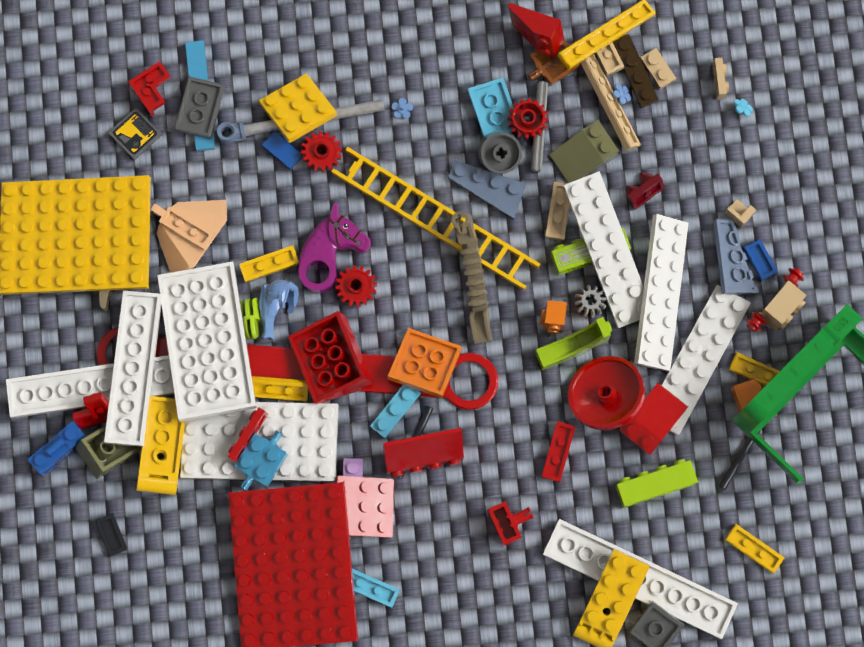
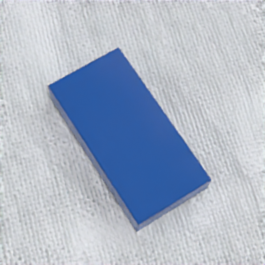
[262,131,303,170]
[743,239,778,282]

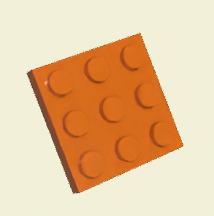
[388,328,462,398]

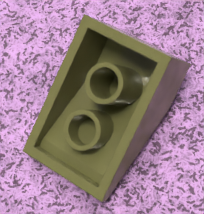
[549,120,619,183]
[75,426,142,479]

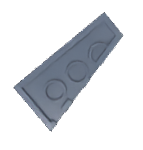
[448,160,526,220]
[713,219,759,295]

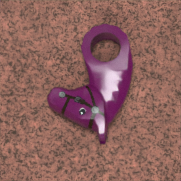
[299,203,371,294]

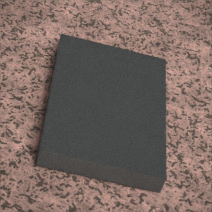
[174,76,225,139]

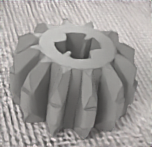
[574,285,607,318]

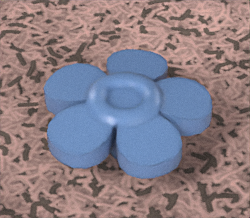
[613,84,631,105]
[392,98,413,119]

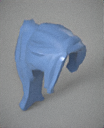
[258,279,299,340]

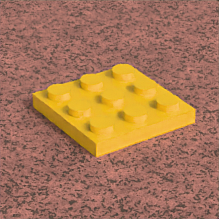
[259,73,337,143]

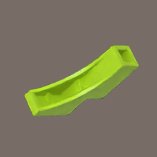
[535,317,612,370]

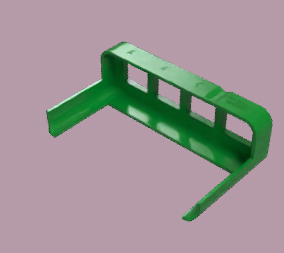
[732,304,864,484]

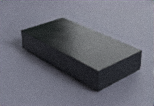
[95,513,128,557]

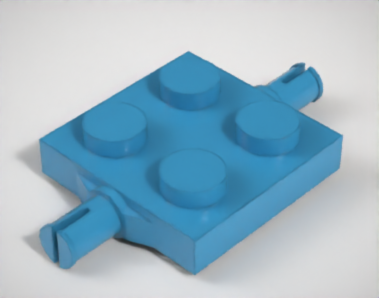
[234,430,288,490]

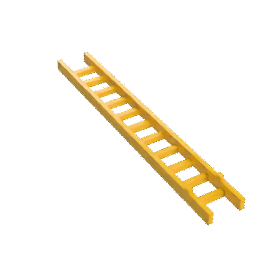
[331,147,540,291]

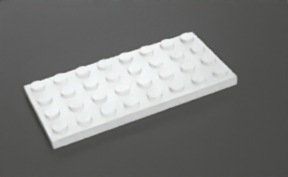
[157,262,257,422]
[180,402,339,482]

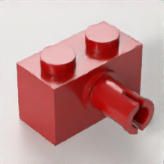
[487,501,533,547]

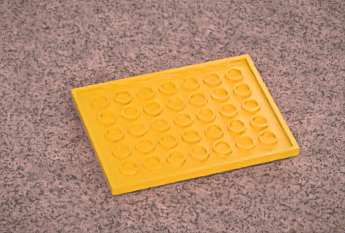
[0,175,151,295]

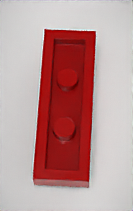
[228,407,268,462]
[541,421,576,483]

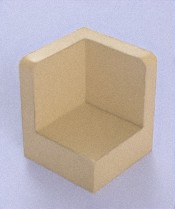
[724,200,756,228]

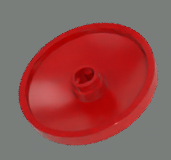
[568,356,645,430]

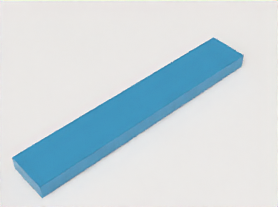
[185,40,215,152]

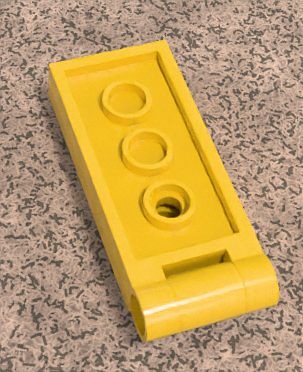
[136,396,185,495]
[573,548,650,647]

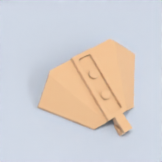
[150,200,227,273]

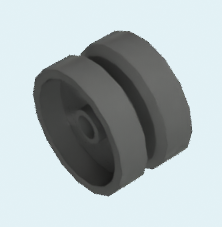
[478,132,522,174]

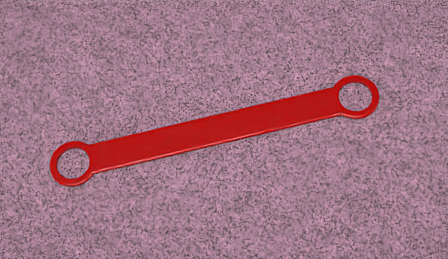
[97,326,498,410]

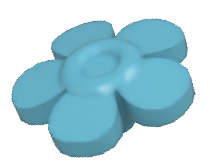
[733,99,753,117]

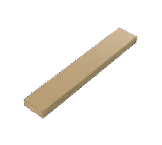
[581,54,641,151]

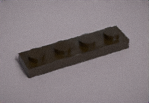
[613,34,659,109]

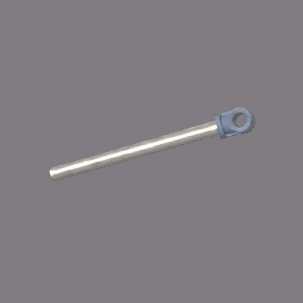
[217,100,384,146]

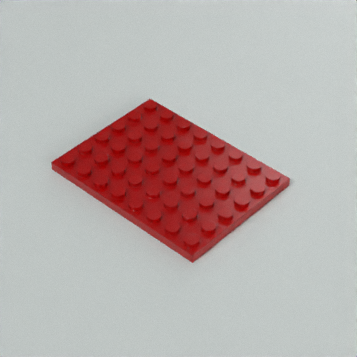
[228,482,359,647]

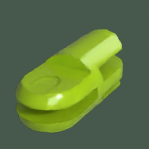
[240,298,260,340]

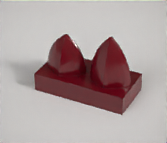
[626,172,665,210]

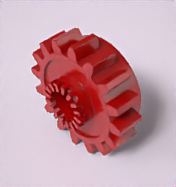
[507,98,549,140]
[301,131,342,173]
[335,265,377,308]

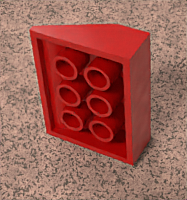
[288,311,373,405]
[383,428,464,477]

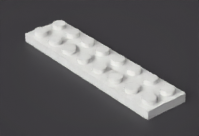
[563,171,644,328]
[634,214,688,371]
[662,285,751,436]
[104,291,162,447]

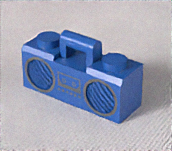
[27,421,87,477]

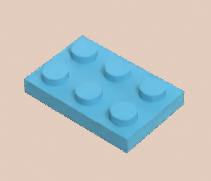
[468,78,514,137]

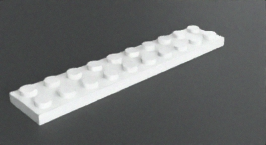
[6,355,175,418]
[543,519,738,639]

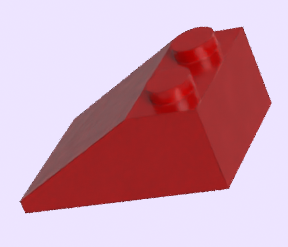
[508,3,564,57]
[620,383,689,455]

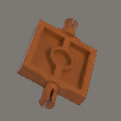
[528,39,581,86]

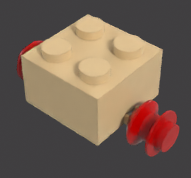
[746,268,807,333]

